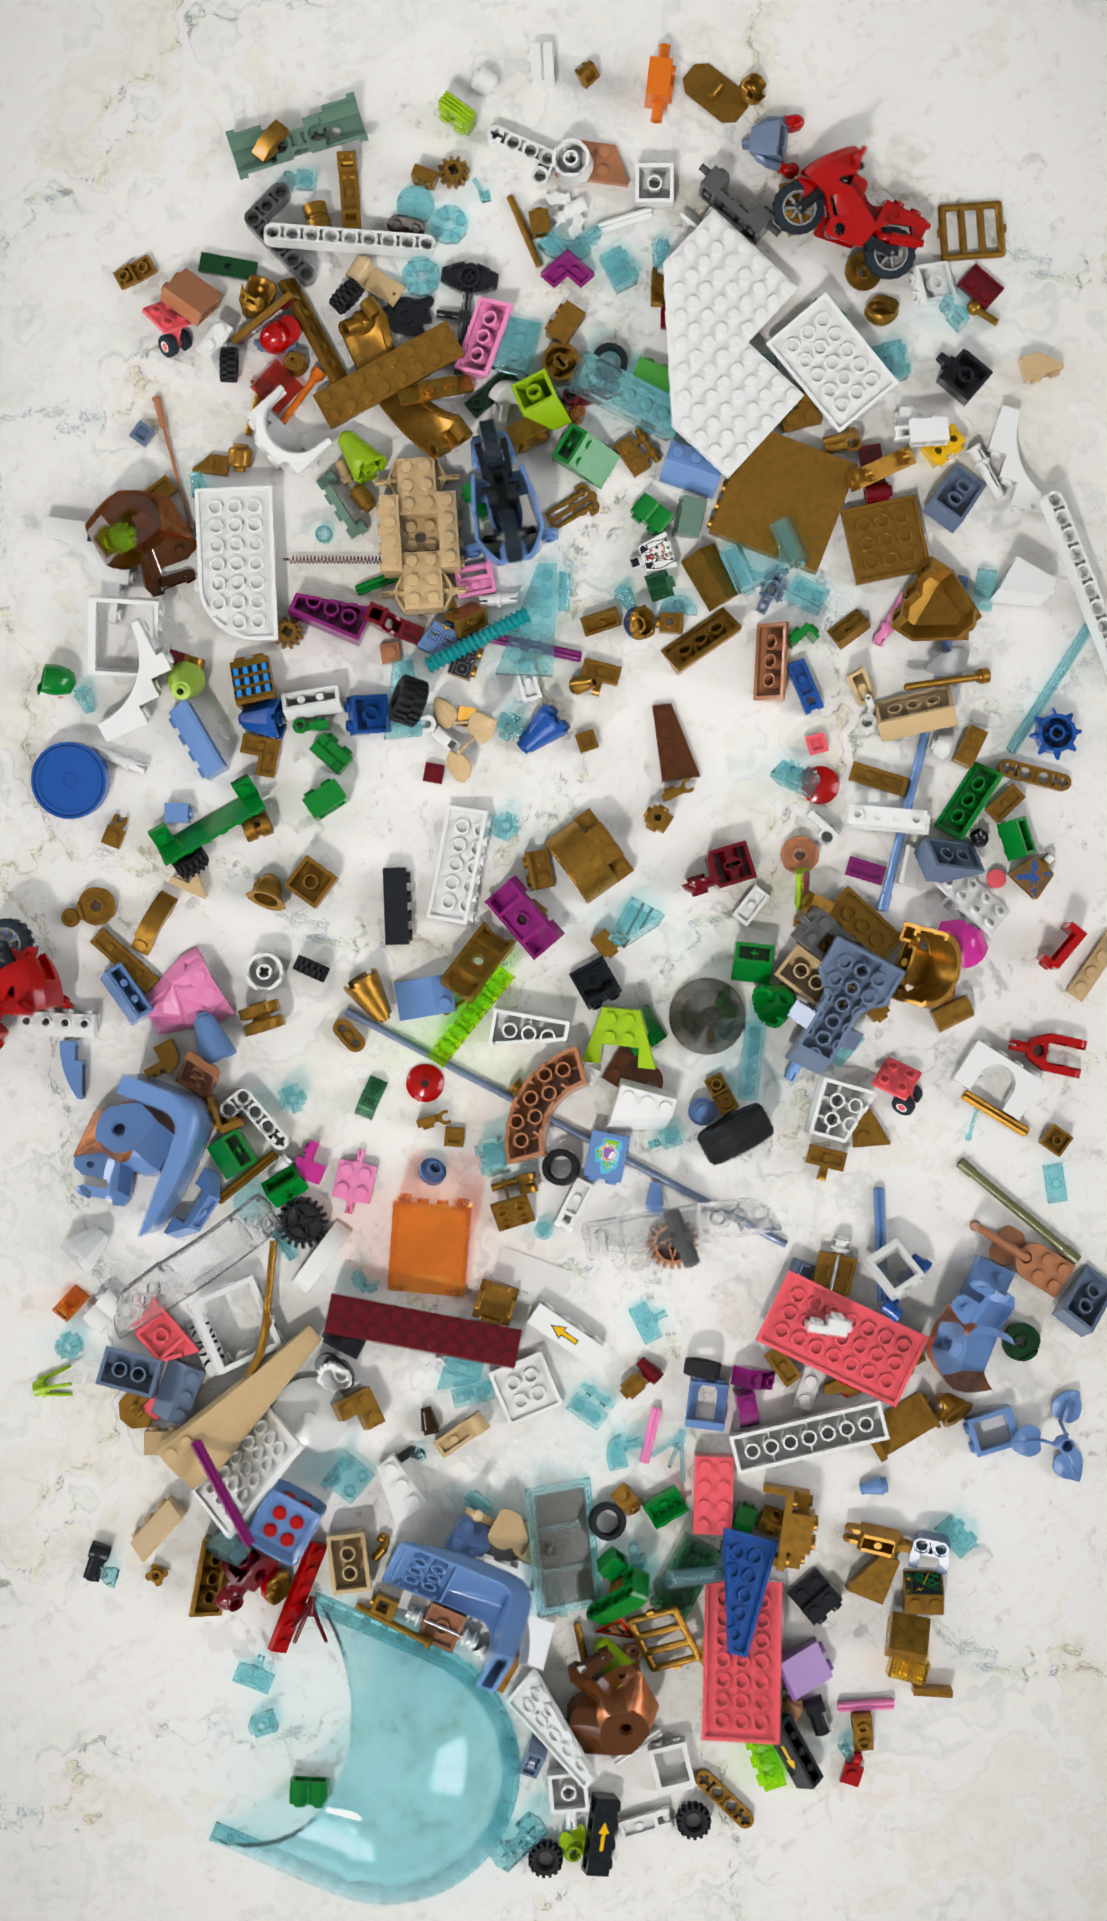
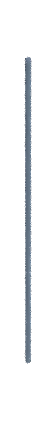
[345,1008,788,1248]

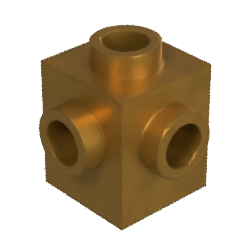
[643,804,674,834]
[756,1504,784,1537]

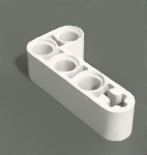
[487,125,555,189]
[219,1088,291,1150]

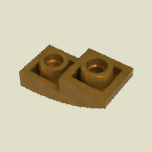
[252,120,290,164]
[113,254,158,290]
[704,1072,740,1116]

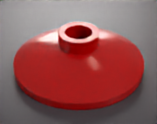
[406,1064,444,1102]

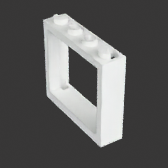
[87,595,164,678]
[186,1275,283,1376]

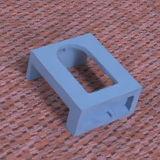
[685,1377,730,1432]

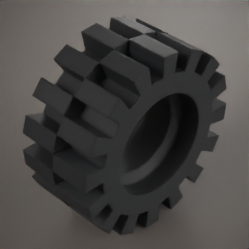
[329,278,364,315]
[219,347,239,383]
[172,846,209,879]
[292,955,330,983]
[676,1801,711,1840]
[528,1838,563,1878]

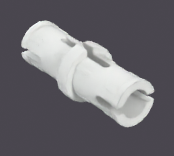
[479,592,519,607]

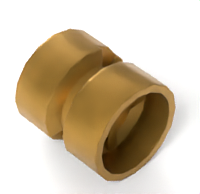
[302,200,332,227]
[241,810,274,842]

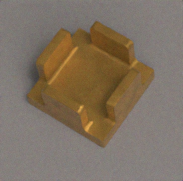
[472,1278,519,1327]

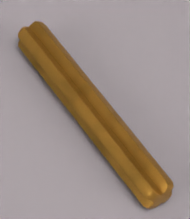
[961,1090,1030,1137]
[218,1150,279,1204]

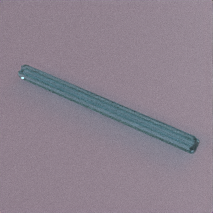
[1006,623,1091,754]

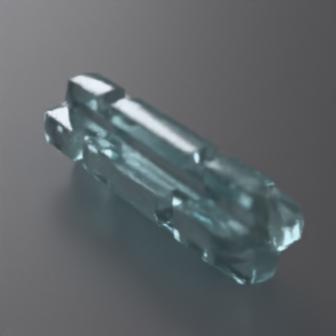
[269,1226,297,1261]

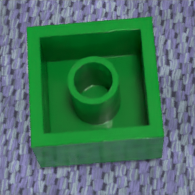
[302,778,350,821]

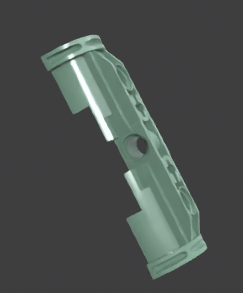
[225,91,369,180]

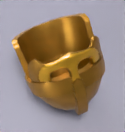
[239,275,278,319]

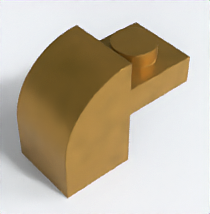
[144,1038,181,1078]

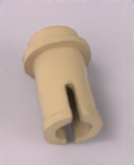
[335,459,354,486]

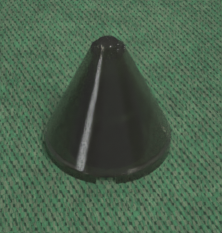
[669,978,746,1054]

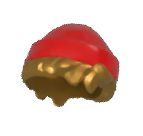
[260,1566,291,1606]

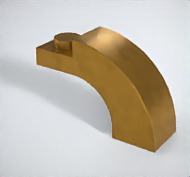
[131,890,178,956]

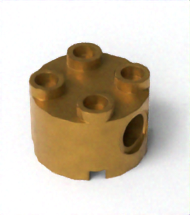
[542,342,580,387]

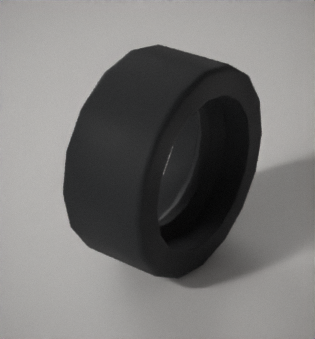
[592,342,628,382]
[542,1148,580,1186]
[683,1357,722,1380]
[588,1502,626,1541]

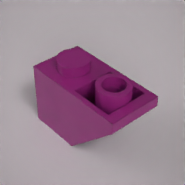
[730,1365,775,1390]

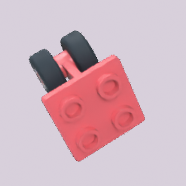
[142,301,192,358]
[872,1057,923,1116]

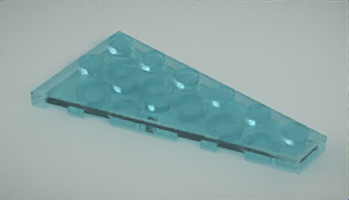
[495,563,557,677]

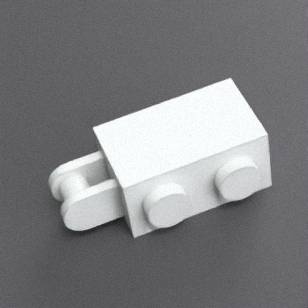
[893,415,949,448]

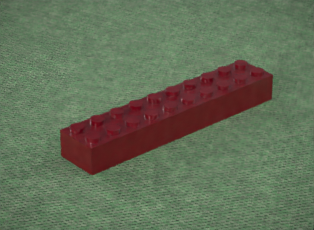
[324,1293,522,1370]

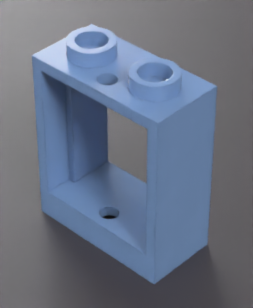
[962,1404,1018,1457]

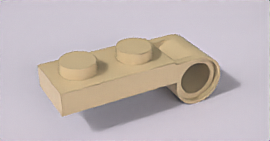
[433,1410,490,1458]

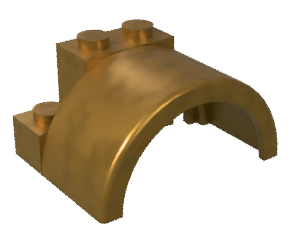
[544,808,634,904]
[890,922,962,1008]

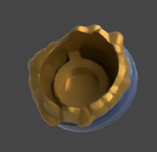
[623,605,655,640]

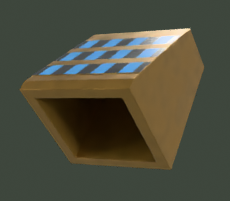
[229,653,278,710]

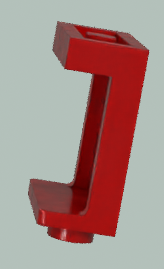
[1036,921,1087,970]

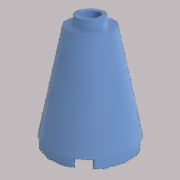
[194,1011,237,1064]

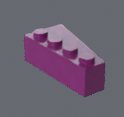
[288,593,369,646]

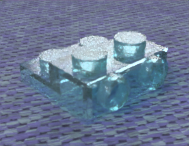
[871,339,911,382]

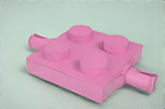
[332,1148,378,1214]

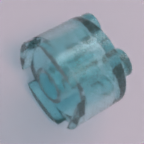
[475,1135,511,1178]

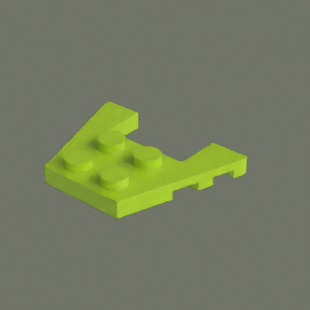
[583,1006,657,1070]

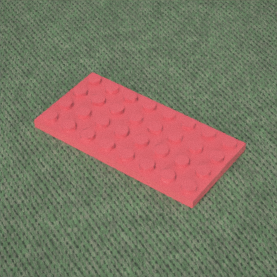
[755,1269,929,1407]
[702,1579,783,1745]

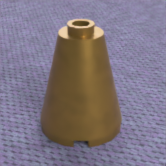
[343,968,392,1023]

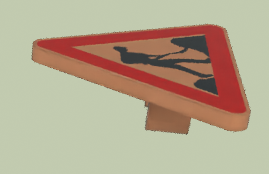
[595,1617,634,1639]

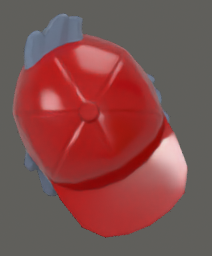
[253,315,301,355]

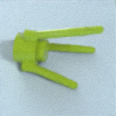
[32,1364,73,1398]

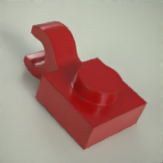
[839,1751,864,1787]

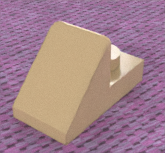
[845,666,876,706]
[168,873,207,899]

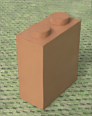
[160,268,223,327]

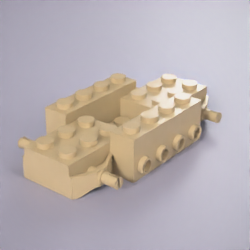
[375,457,466,615]

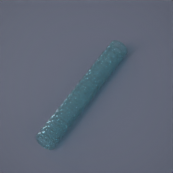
[664,1564,725,1589]

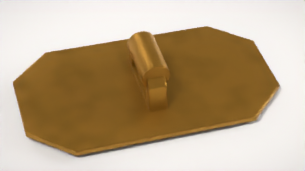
[683,63,748,123]

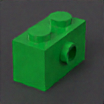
[997,816,1037,861]
[261,1163,309,1208]

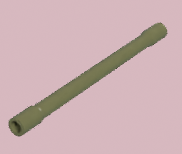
[956,1158,1082,1265]

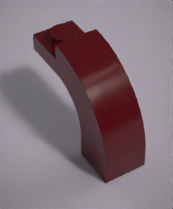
[364,601,425,646]

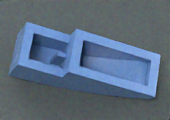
[60,1041,86,1099]

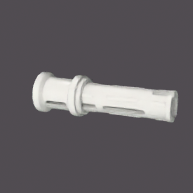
[966,443,1006,501]

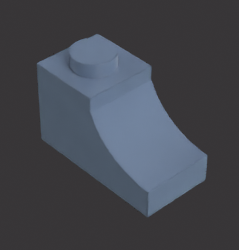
[518,1733,548,1779]

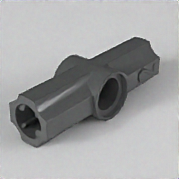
[663,1208,700,1269]

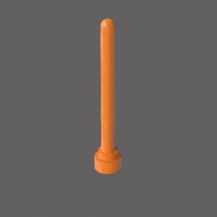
[279,366,326,425]

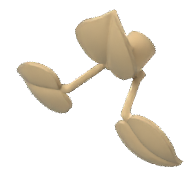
[433,697,498,783]

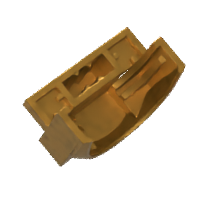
[763,1482,819,1571]

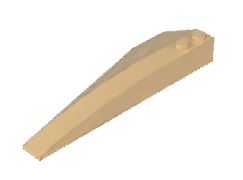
[156,1325,322,1490]

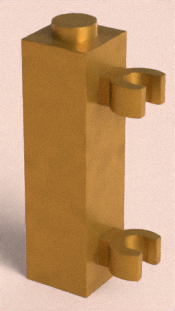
[845,445,916,492]

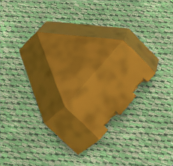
[890,556,982,641]

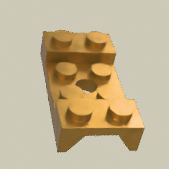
[440,921,516,1004]

